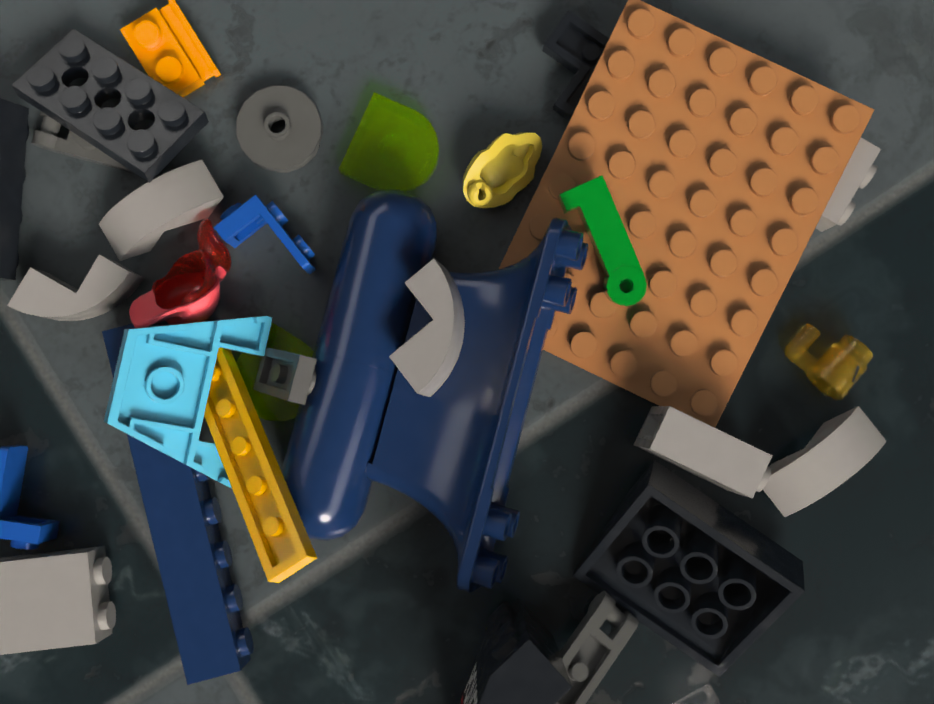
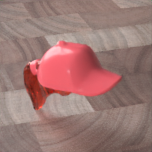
[129,219,232,328]

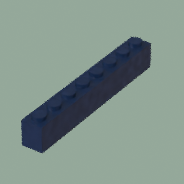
[102,321,254,685]

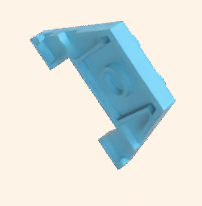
[104,316,273,488]

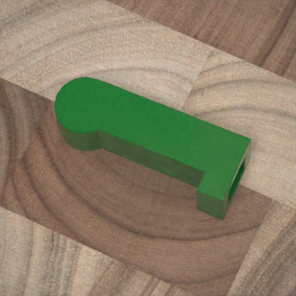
[557,175,647,306]

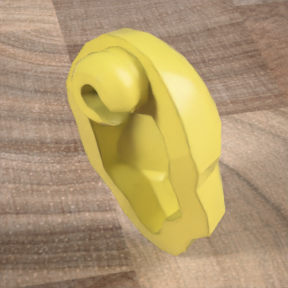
[462,132,543,209]

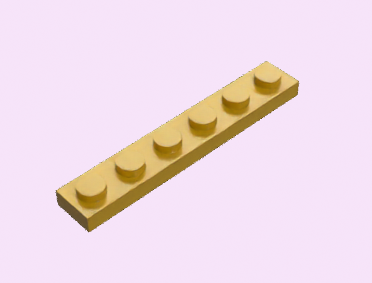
[204,348,317,583]

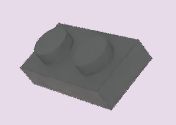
[253,347,317,405]

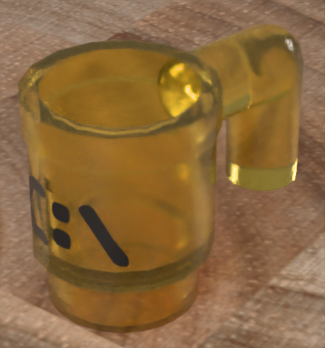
[785,324,873,401]

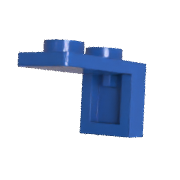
[214,195,317,275]
[0,445,60,550]

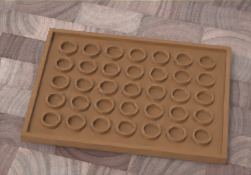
[499,0,874,428]

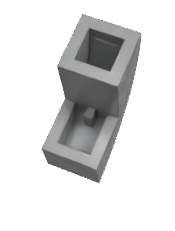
[99,160,224,261]
[7,255,144,321]
[389,258,465,397]
[763,406,886,517]

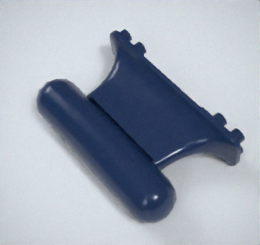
[281,189,588,593]

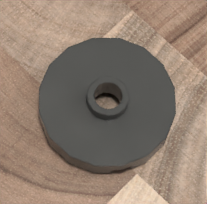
[236,85,323,173]

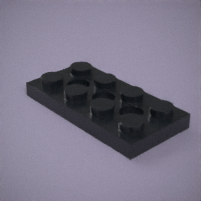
[12,29,209,183]

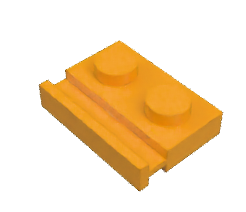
[120,0,221,97]

